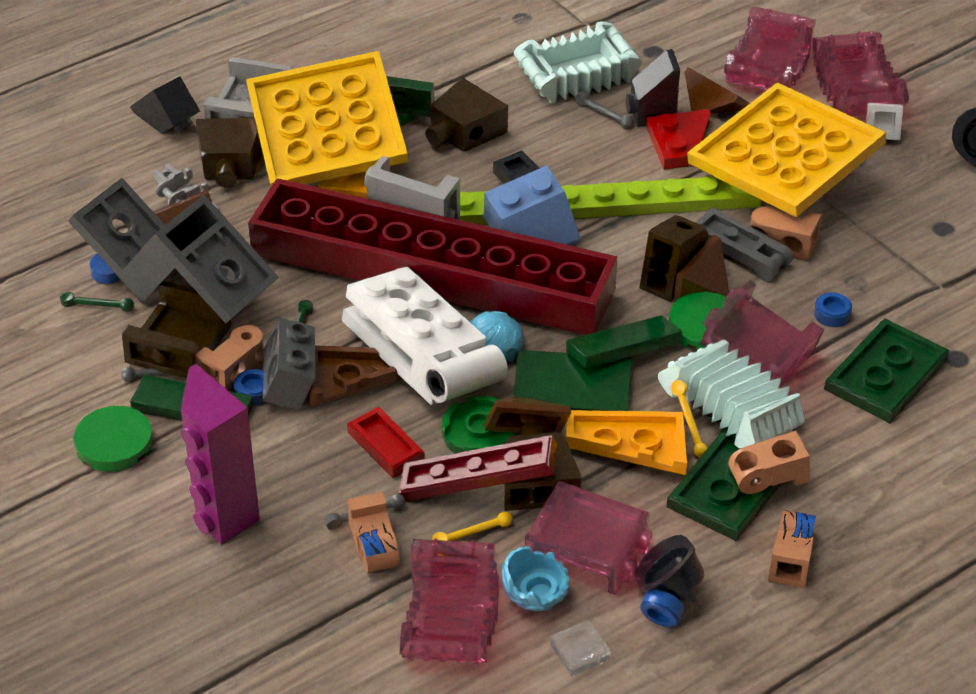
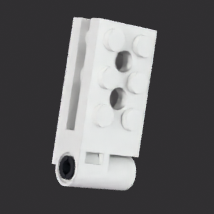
[342,267,508,405]

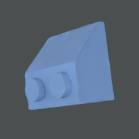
[483,165,580,246]

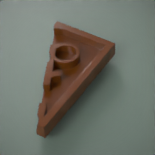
[310,345,403,406]

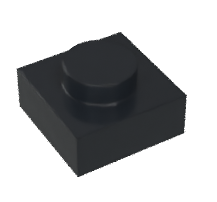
[493,150,540,184]

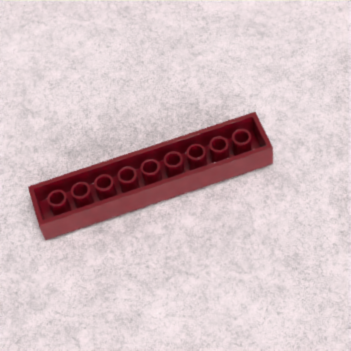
[248,178,618,335]

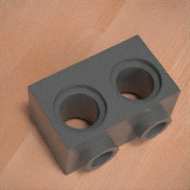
[263,317,315,410]

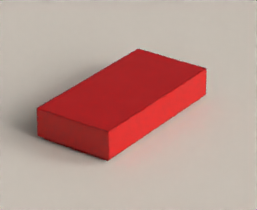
[347,407,425,478]

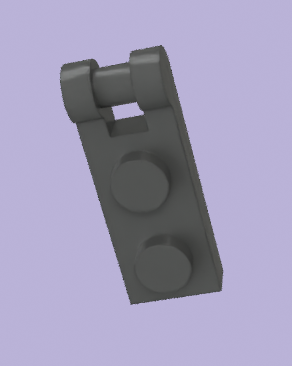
[696,207,793,281]

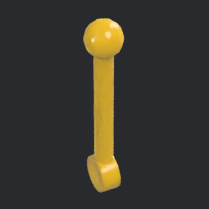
[670,380,708,458]
[432,512,513,550]

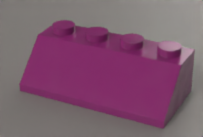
[181,364,260,545]

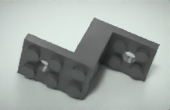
[68,178,279,323]

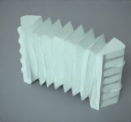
[514,21,642,104]
[658,340,805,448]

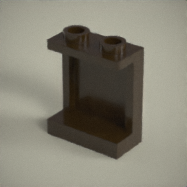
[122,281,231,379]

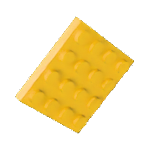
[246,51,409,186]
[687,83,886,217]

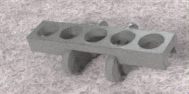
[153,163,220,211]

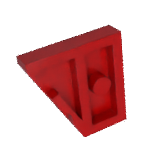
[646,109,710,170]

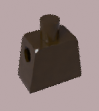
[425,78,508,151]
[196,118,262,188]
[639,215,708,302]
[504,422,581,511]

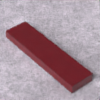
[399,435,557,502]

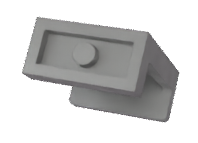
[203,57,293,119]
[364,156,460,220]

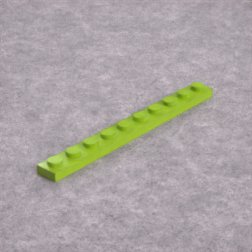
[460,176,761,225]

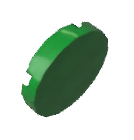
[668,292,743,350]
[442,396,518,454]
[73,406,153,471]

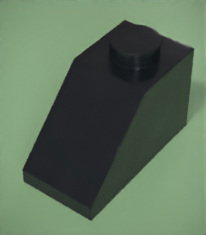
[626,49,680,127]
[130,76,201,134]

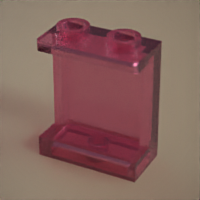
[700,280,824,388]
[525,481,653,595]

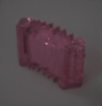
[724,6,816,90]
[812,31,909,116]
[399,538,499,664]

